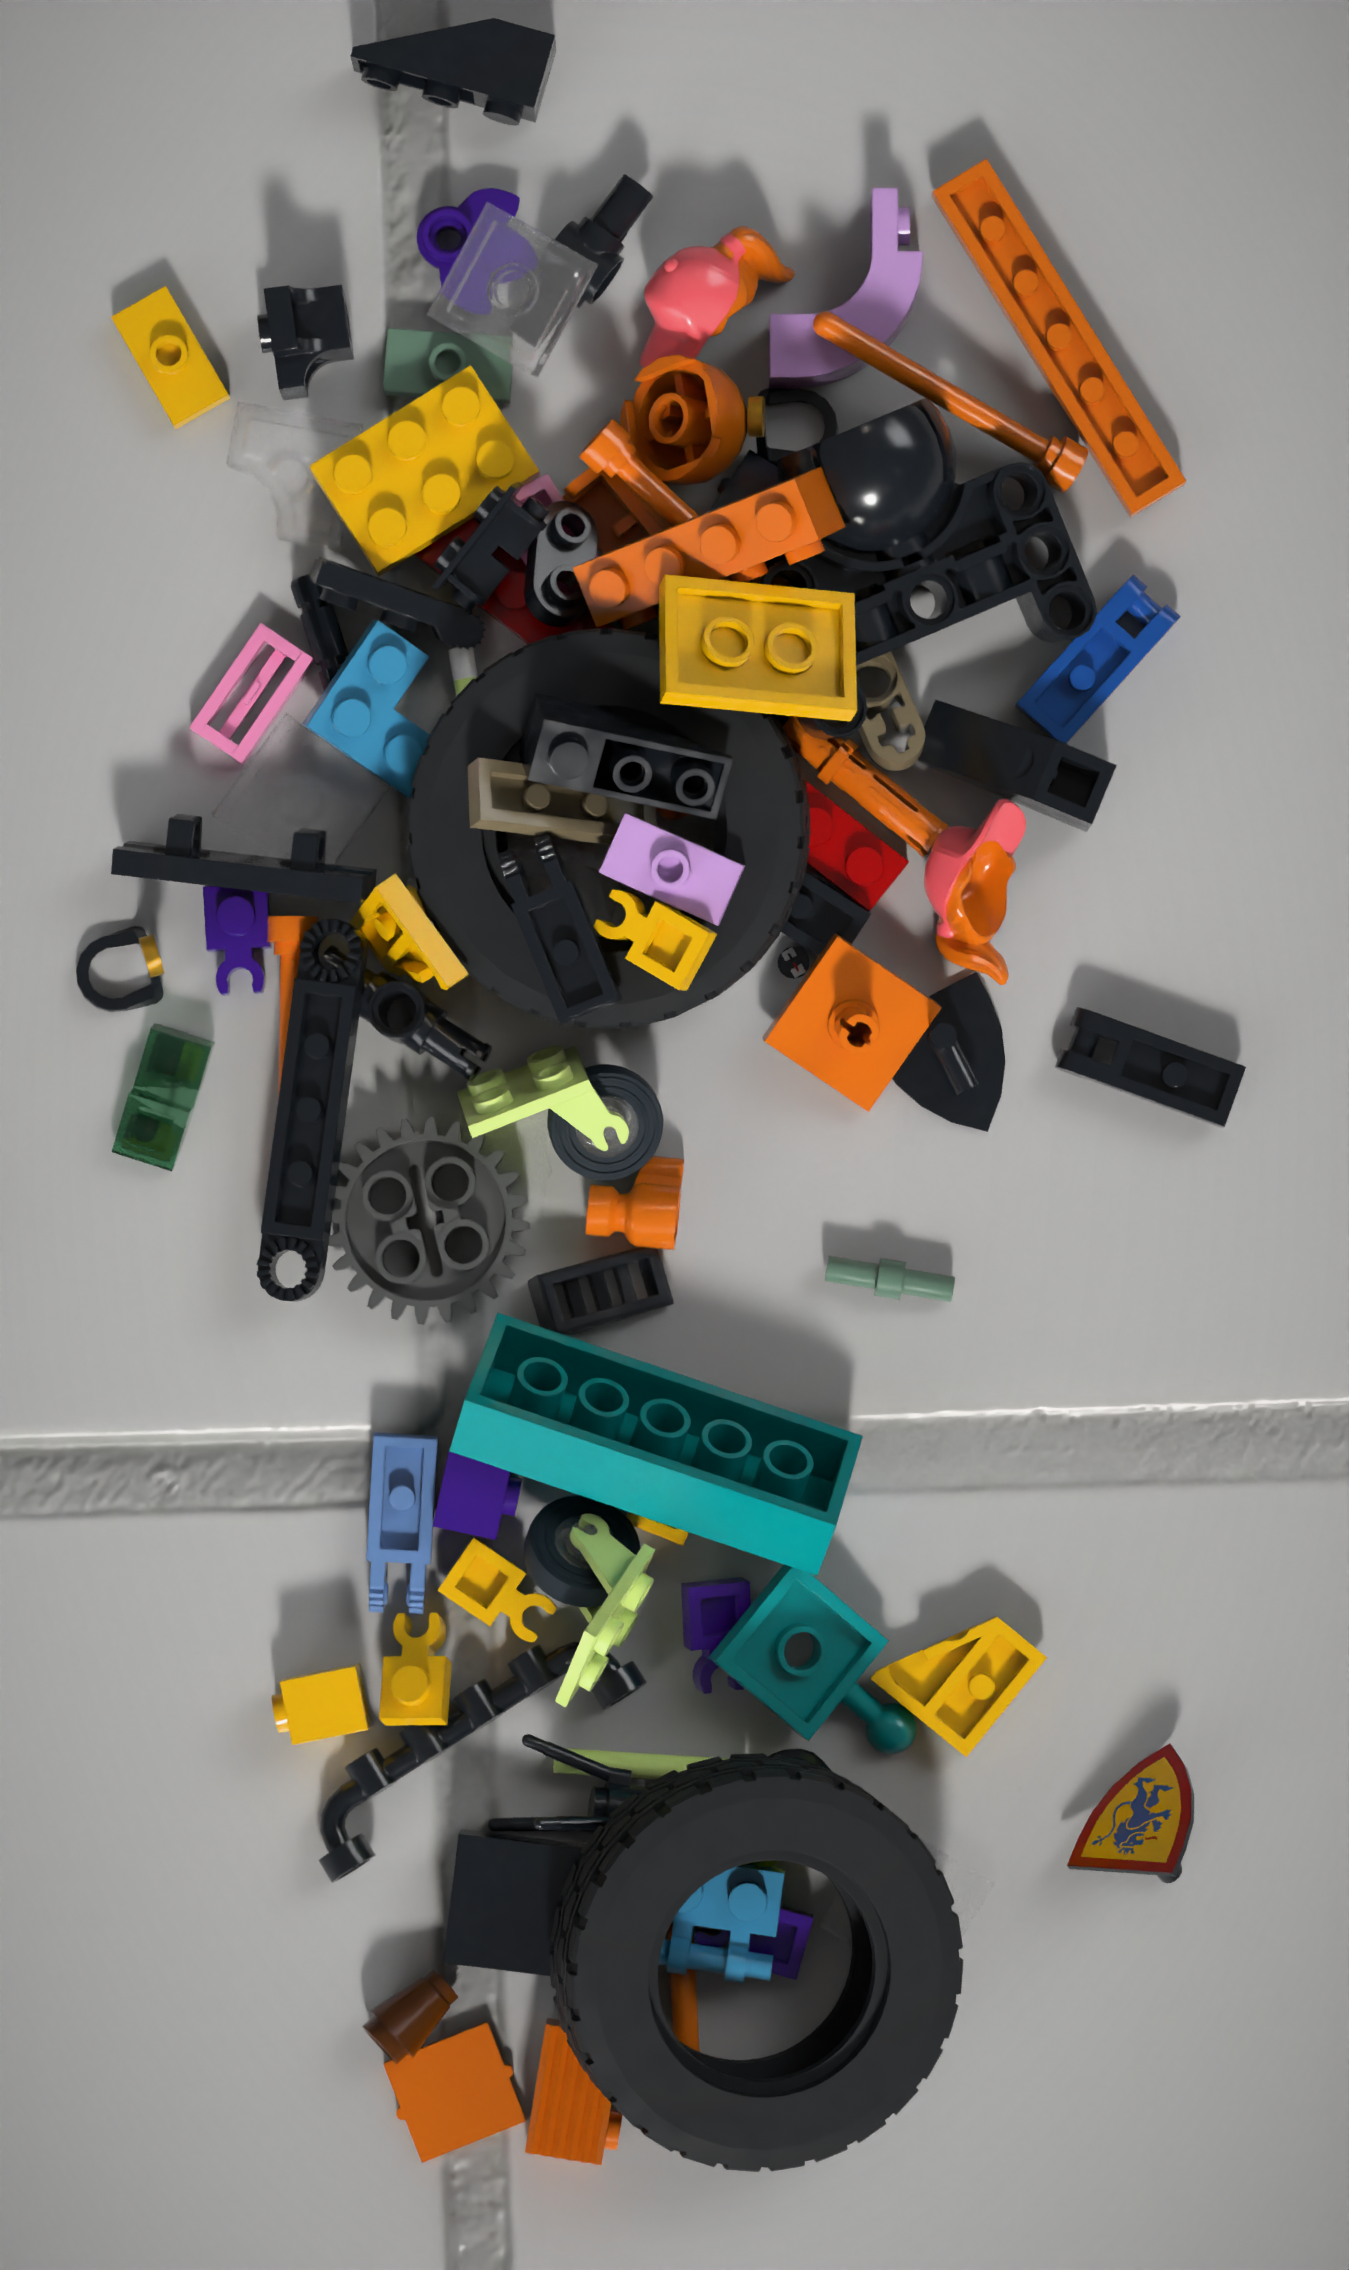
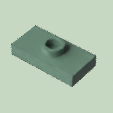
[383,328,515,404]

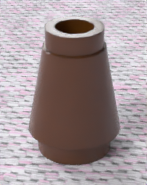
[362,1969,459,2064]

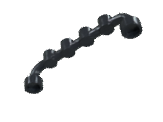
[319,1642,647,1883]

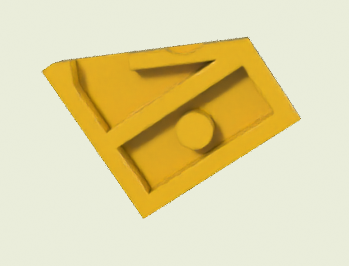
[350,873,469,990]
[869,1616,1047,1757]

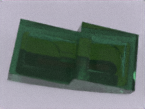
[111,1023,215,1171]

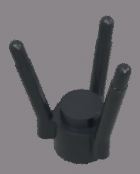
[488,1734,646,1832]

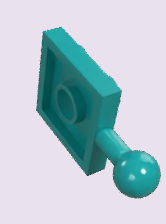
[708,1565,917,1754]

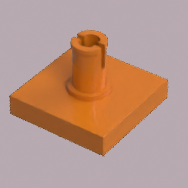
[762,933,942,1112]

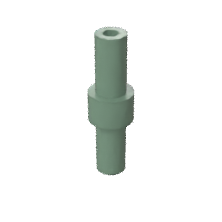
[825,1256,955,1302]

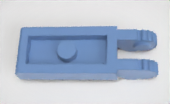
[366,1432,439,1615]

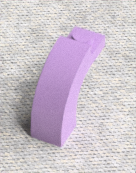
[769,188,923,389]

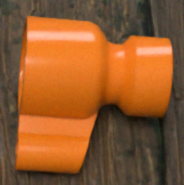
[586,1156,684,1250]

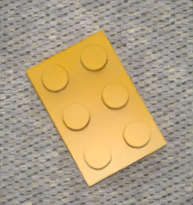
[309,365,540,577]
[659,574,857,722]

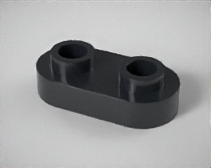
[524,501,598,627]

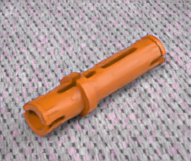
[783,716,949,858]

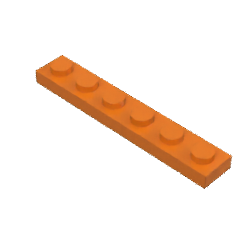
[931,158,1186,518]

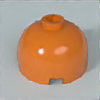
[620,355,747,485]

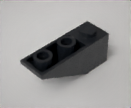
[350,18,556,126]
[519,693,733,819]
[917,699,1117,832]

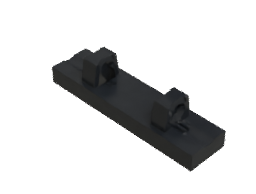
[111,814,377,903]

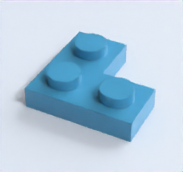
[302,619,430,798]

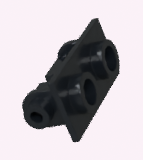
[432,482,550,612]

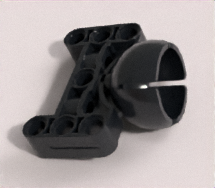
[750,397,1097,740]

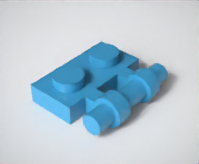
[658,1864,786,1984]

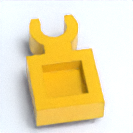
[593,890,717,991]
[437,1537,557,1643]
[379,1613,452,1726]

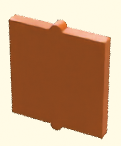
[383,2021,527,2163]

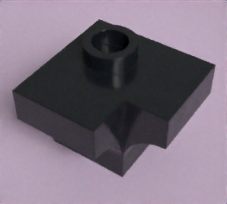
[257,285,354,401]

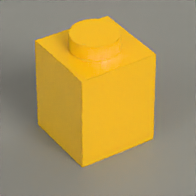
[271,1663,372,1745]

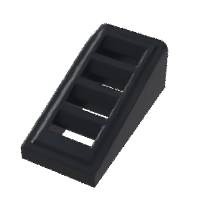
[528,1247,674,1336]

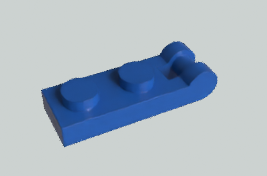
[1015,574,1181,744]

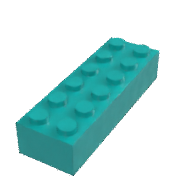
[449,1313,863,1576]

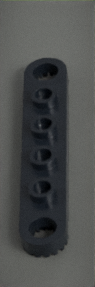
[256,919,368,1302]

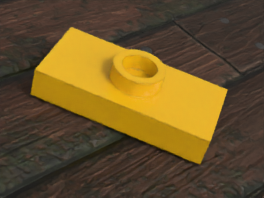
[111,286,230,429]

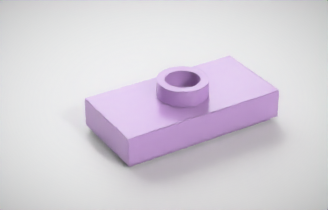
[599,813,745,926]

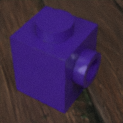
[433,1451,523,1540]

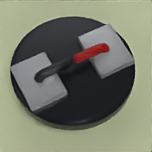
[778,947,809,979]

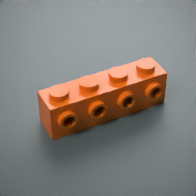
[572,467,846,630]

